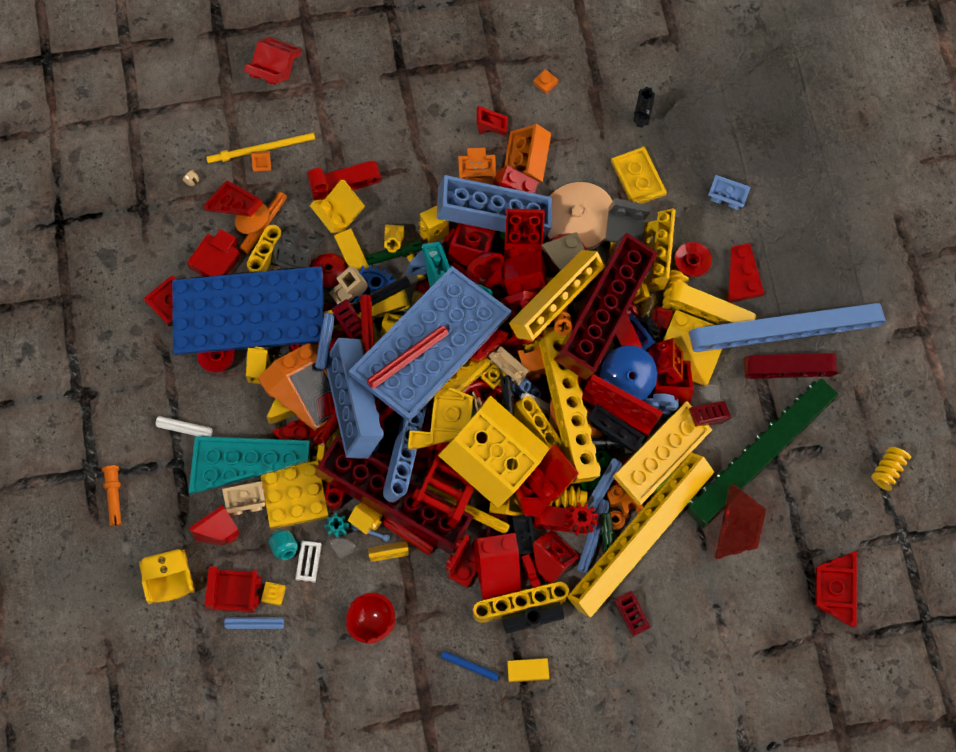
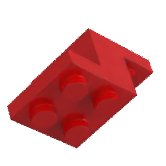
[244,37,302,85]

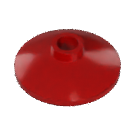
[675,242,712,277]
[311,253,347,289]
[197,350,235,373]

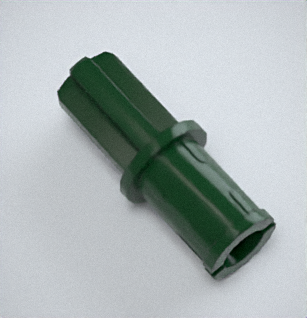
[599,512,616,553]

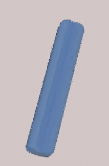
[315,313,335,370]
[587,458,622,512]
[224,617,284,629]

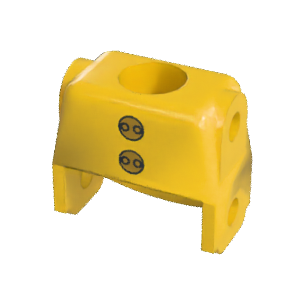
[139,549,195,604]

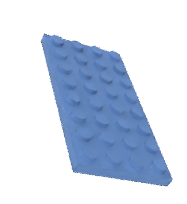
[349,266,512,422]

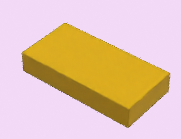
[507,658,549,682]

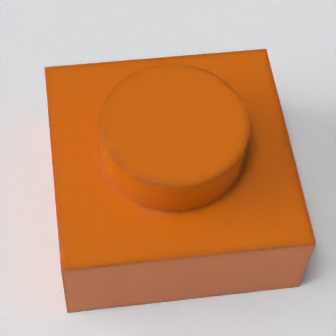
[533,69,559,95]
[251,151,272,172]

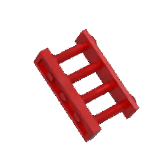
[495,291,542,353]
[412,442,474,528]

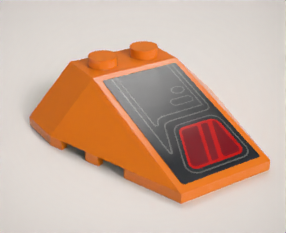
[257,343,335,431]

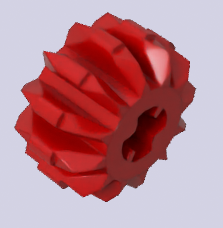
[565,502,598,536]

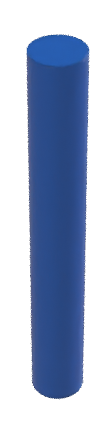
[441,651,499,681]

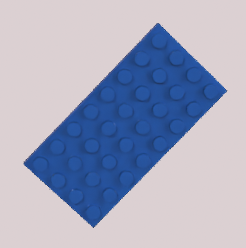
[172,266,324,355]

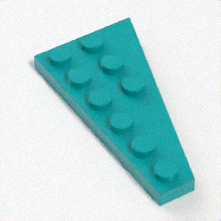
[189,436,311,495]

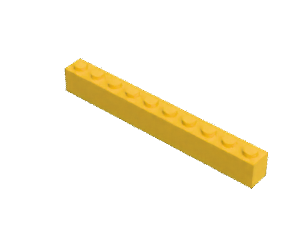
[567,452,714,618]

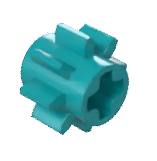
[324,513,349,539]

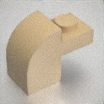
[329,266,368,304]

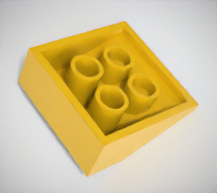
[663,310,722,388]

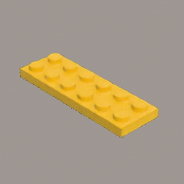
[612,401,712,506]

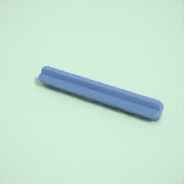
[577,499,610,574]

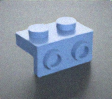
[708,175,751,210]

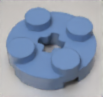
[642,394,679,417]

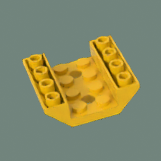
[609,208,676,292]
[438,396,550,508]

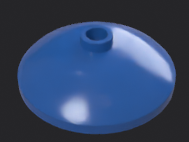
[599,345,657,402]

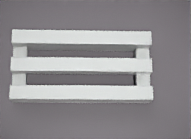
[295,541,322,583]

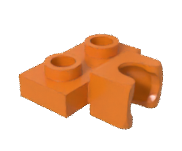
[606,485,643,519]

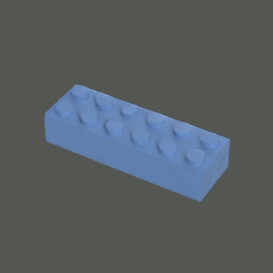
[437,175,552,240]
[326,338,383,459]

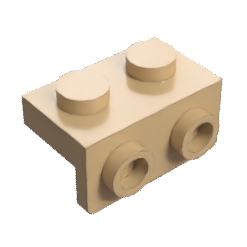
[222,481,266,516]

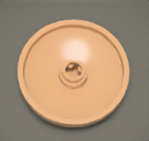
[547,182,613,251]

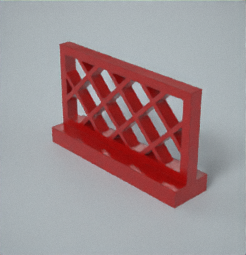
[582,374,663,437]

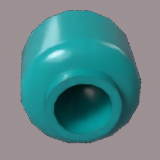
[269,530,298,560]

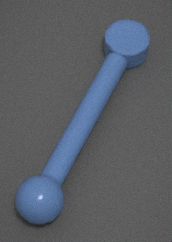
[351,525,390,542]

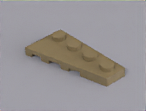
[541,232,597,299]

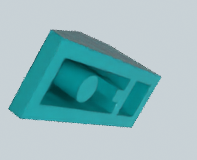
[422,242,450,288]

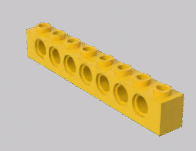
[538,327,600,484]

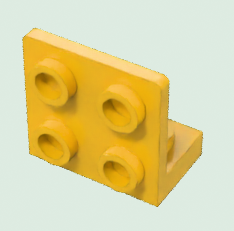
[309,180,365,233]

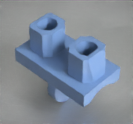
[512,377,542,398]

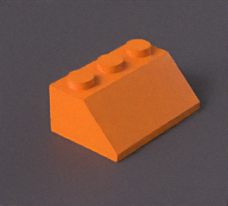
[504,124,551,183]

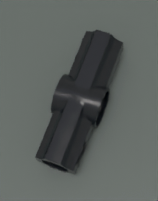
[633,87,655,128]
[502,602,564,634]

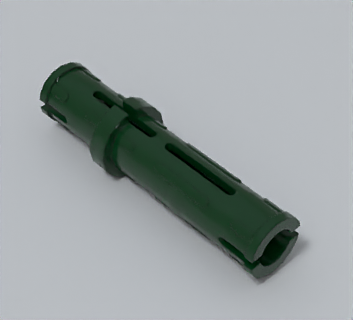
[365,239,422,265]

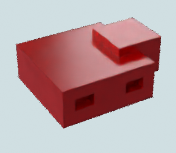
[187,229,241,277]

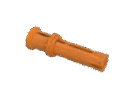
[554,306,572,335]
[102,465,122,526]

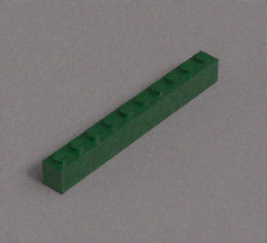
[687,378,838,528]

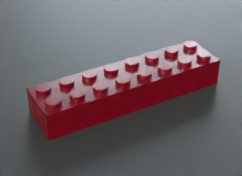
[553,233,658,380]
[314,436,473,555]

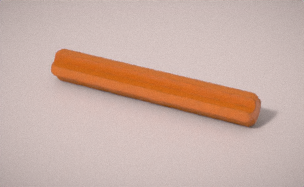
[240,191,287,254]

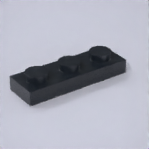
[587,404,645,454]

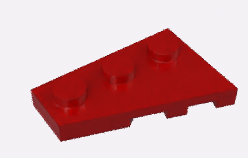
[202,180,263,217]
[727,243,764,303]

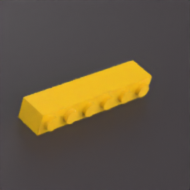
[509,250,605,341]

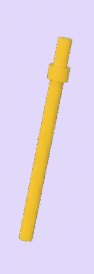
[206,132,315,164]

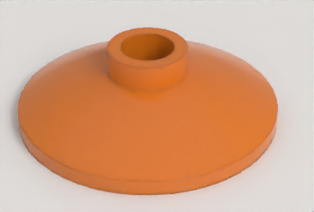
[235,204,270,234]

